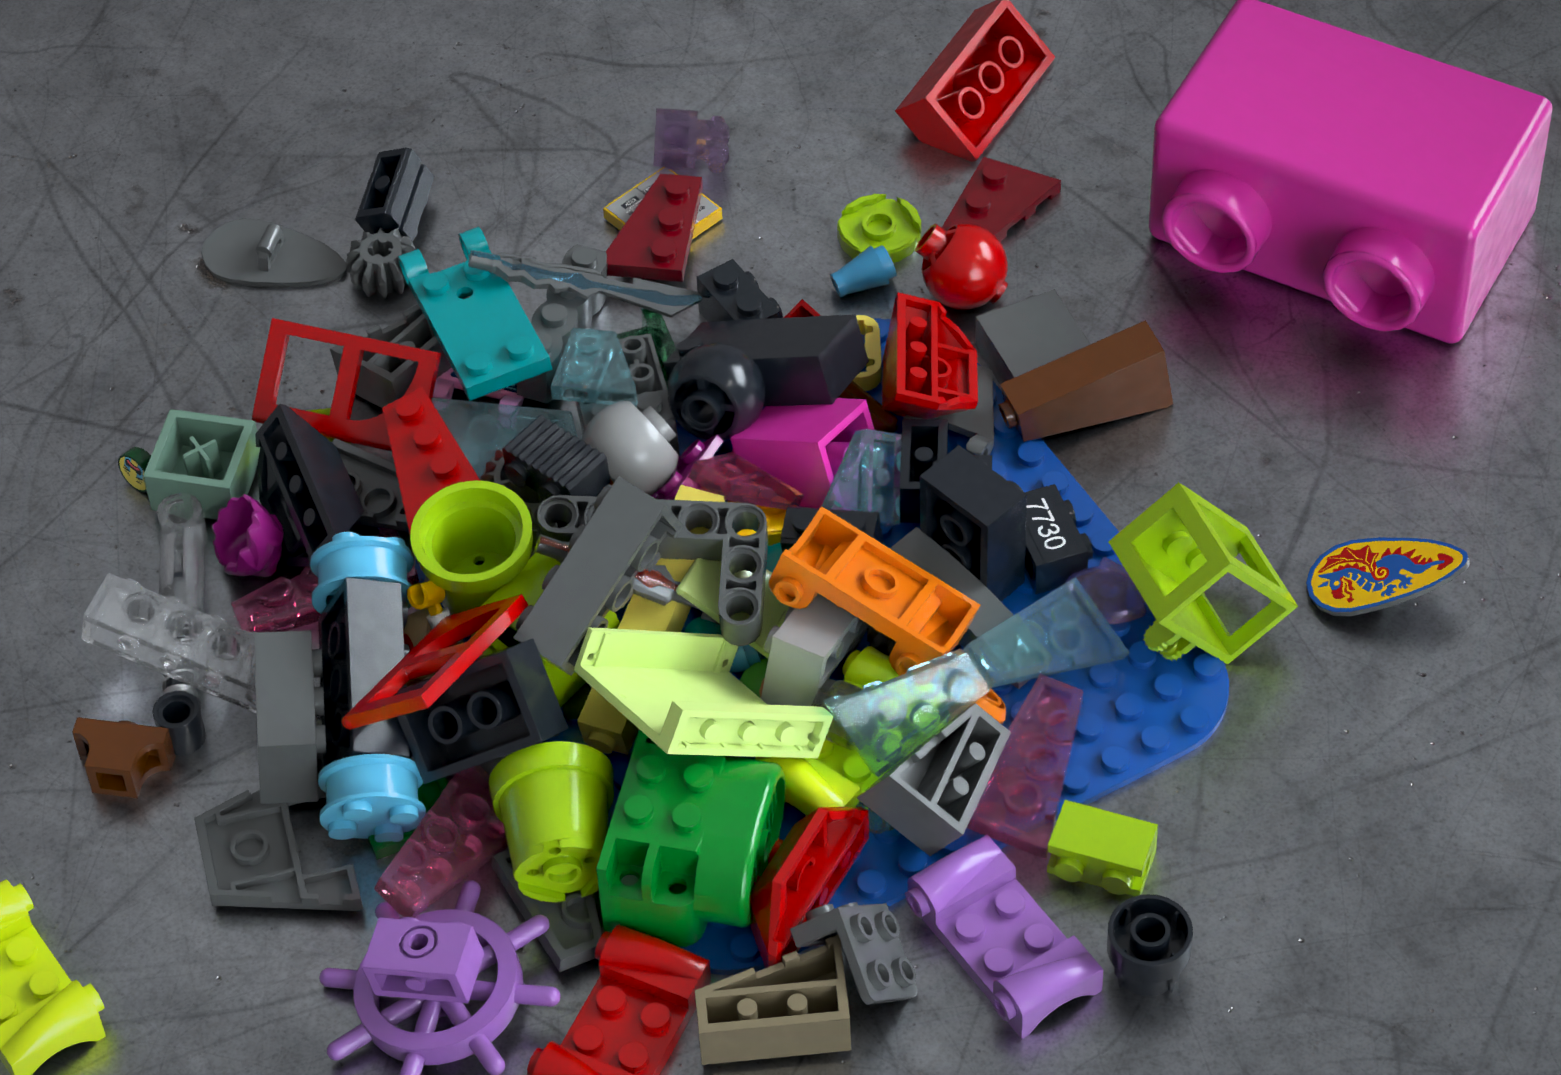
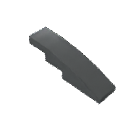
[890,527,1051,689]

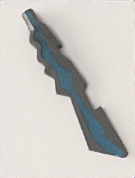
[468,250,703,318]

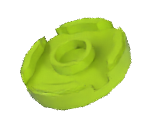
[837,194,922,263]

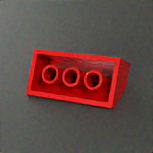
[895,0,1056,162]

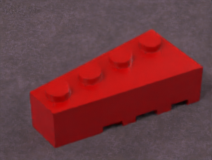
[382,387,481,534]

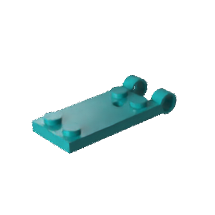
[398,226,553,401]

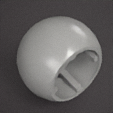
[581,401,679,495]

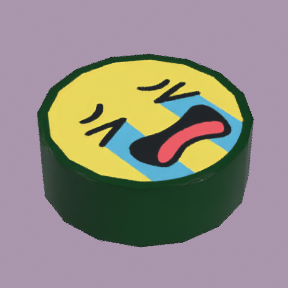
[118,447,151,492]

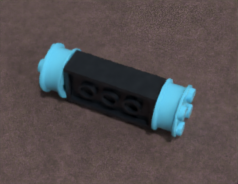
[310,532,426,842]

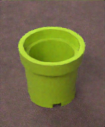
[410,480,533,615]
[488,741,614,902]

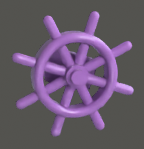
[319,880,561,1075]

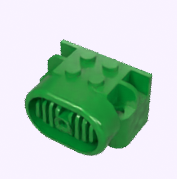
[596,729,786,947]

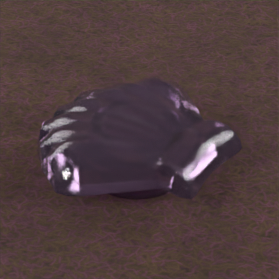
[1064,557,1147,625]

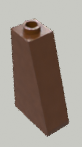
[998,320,1173,442]

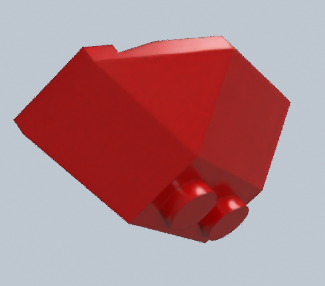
[882,292,978,419]
[750,807,869,968]

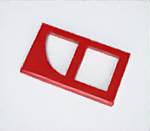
[252,318,442,452]
[341,594,529,729]

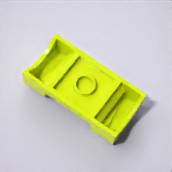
[755,646,948,816]
[0,879,106,1075]

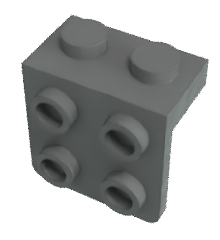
[790,902,917,1005]

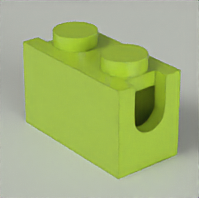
[1047,800,1158,896]

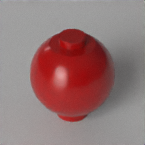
[915,223,1008,310]

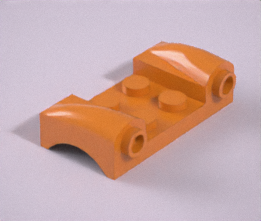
[769,507,981,684]

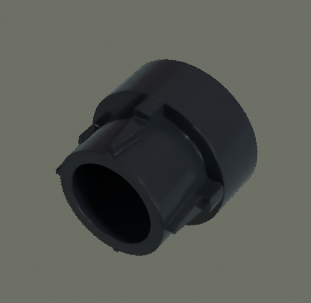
[1107,894,1193,996]

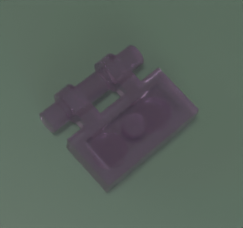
[653,108,730,173]

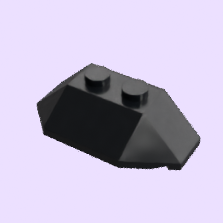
[255,404,364,567]

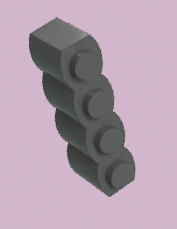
[516,244,607,403]

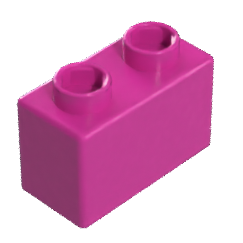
[1149,0,1553,344]

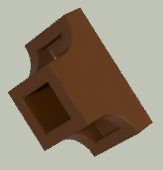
[72,717,175,799]

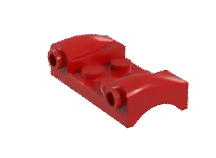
[527,924,711,1075]

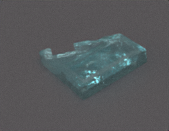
[551,328,638,407]
[821,429,902,526]

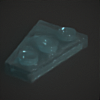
[963,577,1130,688]

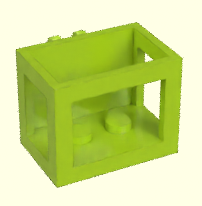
[1108,482,1298,665]

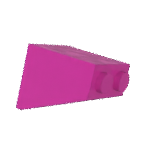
[730,398,888,510]

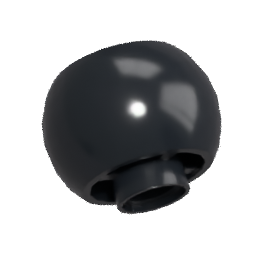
[668,343,765,440]

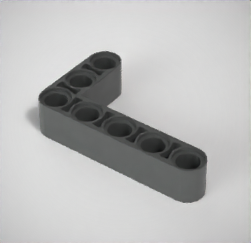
[537,495,768,646]

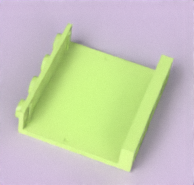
[574,627,834,758]

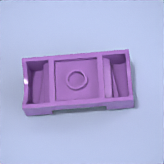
[905,834,1103,1039]

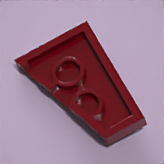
[941,157,1061,242]
[606,173,703,282]

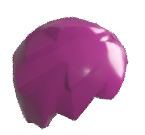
[212,494,284,577]

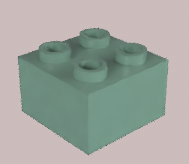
[143,409,260,520]

